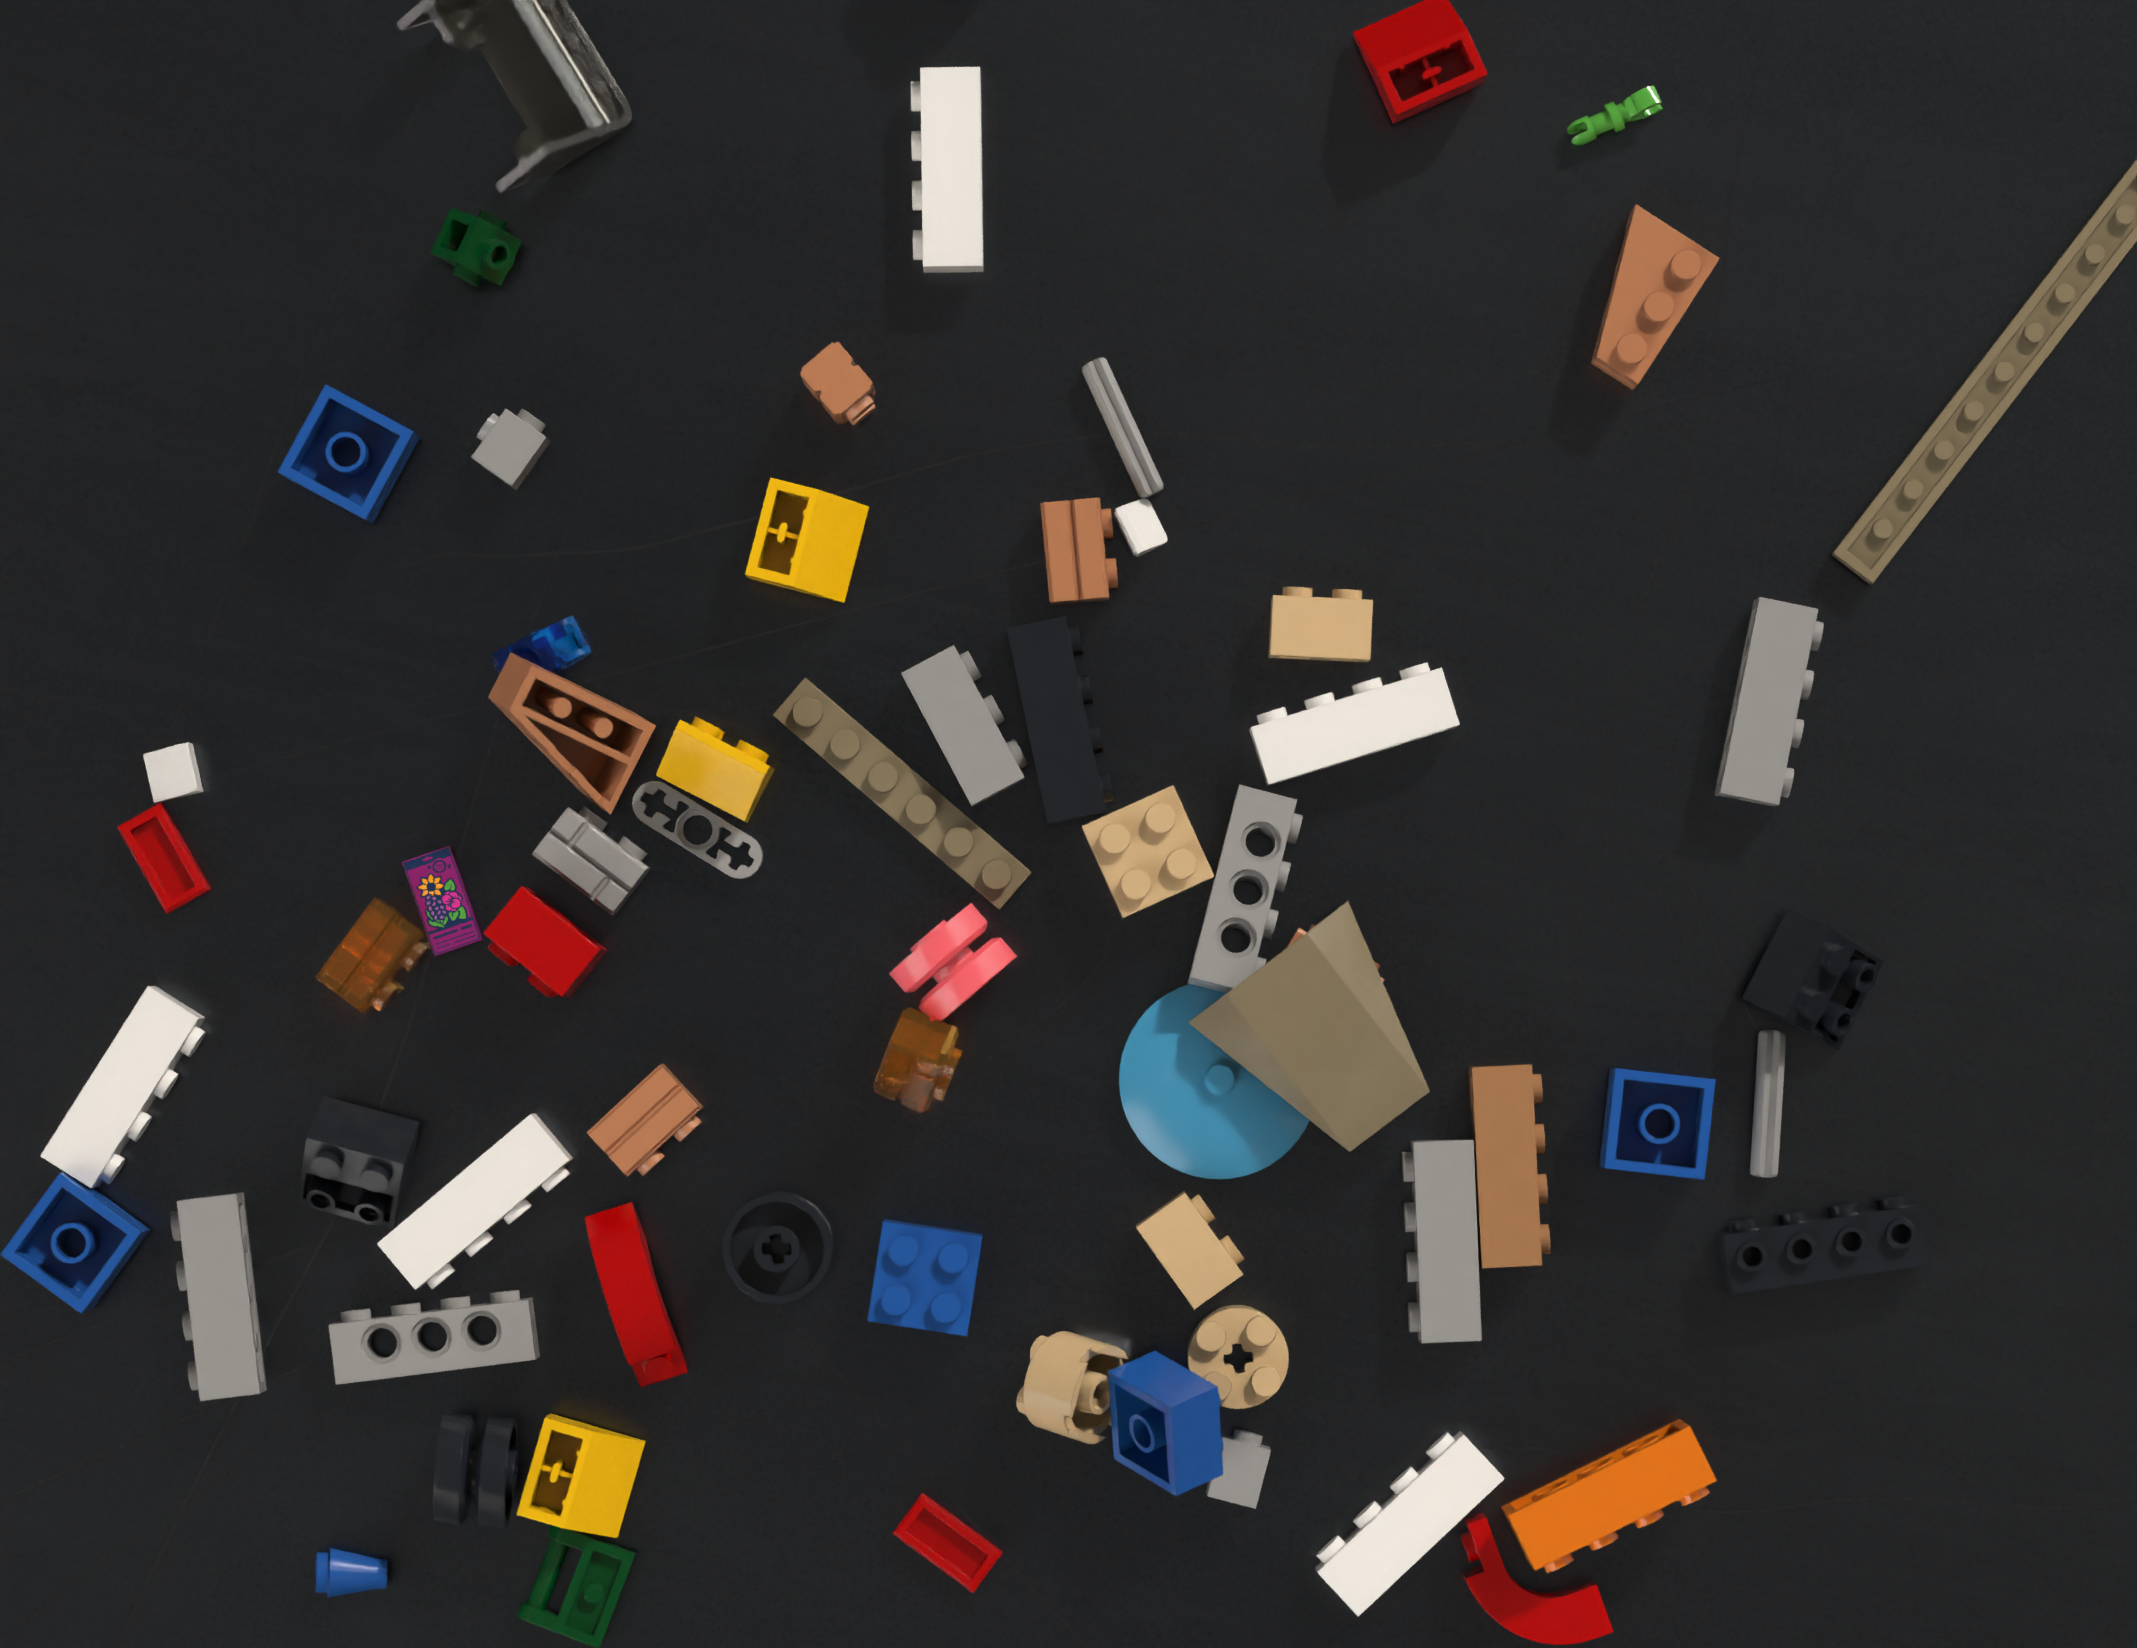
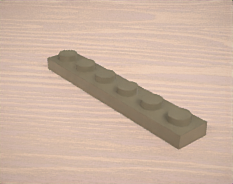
[773,678,1032,910]

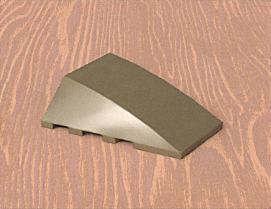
[1188,901,1430,1152]

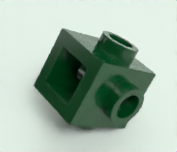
[430,208,522,287]

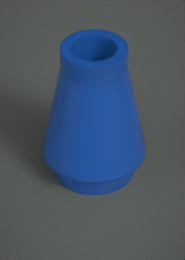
[315,1547,387,1598]

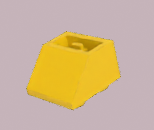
[745,477,869,603]
[656,716,774,823]
[516,1413,646,1538]

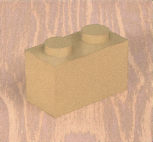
[1269,587,1373,663]
[1136,1191,1245,1309]

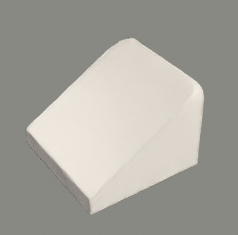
[1114,499,1168,557]
[143,742,203,803]

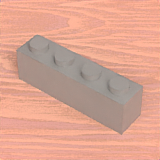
[1715,597,1824,807]
[1402,1139,1482,1343]
[170,1192,267,1401]

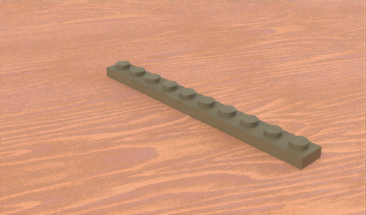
[1831,160,2137,585]

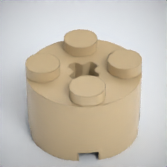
[1187,1305,1289,1409]
[1016,1331,1128,1444]

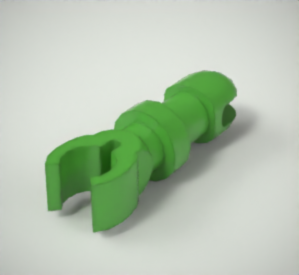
[1567,85,1662,146]

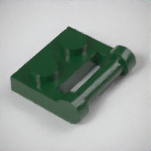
[516,1525,636,1648]

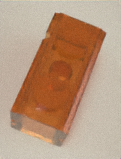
[315,897,427,1013]
[872,1007,963,1113]

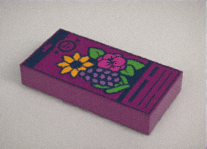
[402,846,483,956]

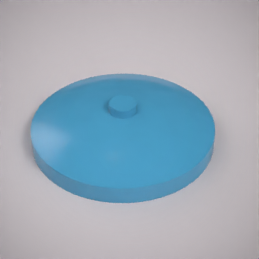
[1119,984,1310,1179]

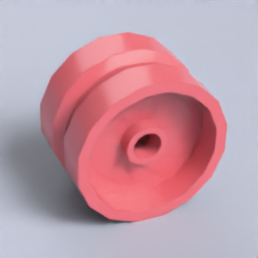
[889,903,1017,1027]

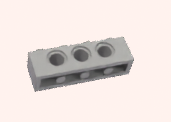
[1187,785,1303,993]
[329,1290,540,1385]

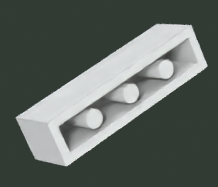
[911,67,983,273]
[1249,662,1460,786]
[40,986,206,1188]
[377,1113,573,1290]
[1315,1431,1505,1617]

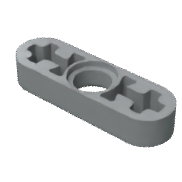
[632,781,763,879]

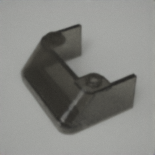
[396,0,632,193]

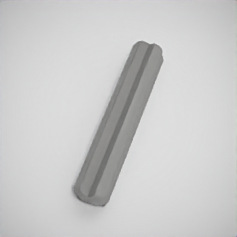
[1082,357,1163,498]
[1750,1030,1787,1178]

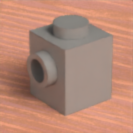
[471,408,551,490]
[1206,1428,1271,1509]

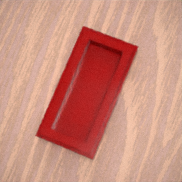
[117,803,212,914]
[892,1492,1003,1593]

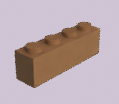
[1468,1064,1550,1268]

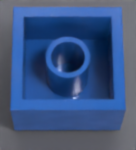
[278,384,420,525]
[1599,1068,1716,1180]
[0,1172,150,1314]
[868,1219,983,1336]
[1108,1351,1224,1496]

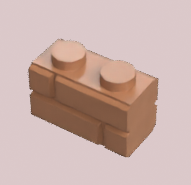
[800,342,876,426]
[1040,498,1118,605]
[587,1064,704,1176]

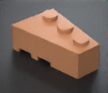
[1591,204,1720,390]
[488,653,656,815]

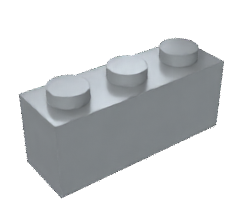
[901,645,1029,807]

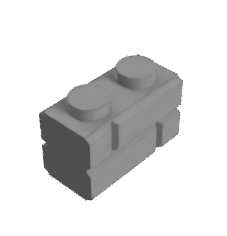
[532,806,651,916]

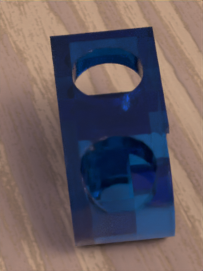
[491,616,592,674]

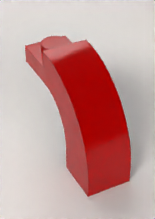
[584,1202,688,1388]
[1460,1513,1614,1645]

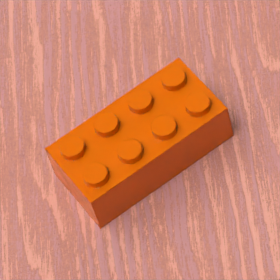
[1501,1419,1717,1573]

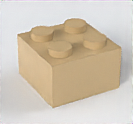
[1082,785,1215,919]

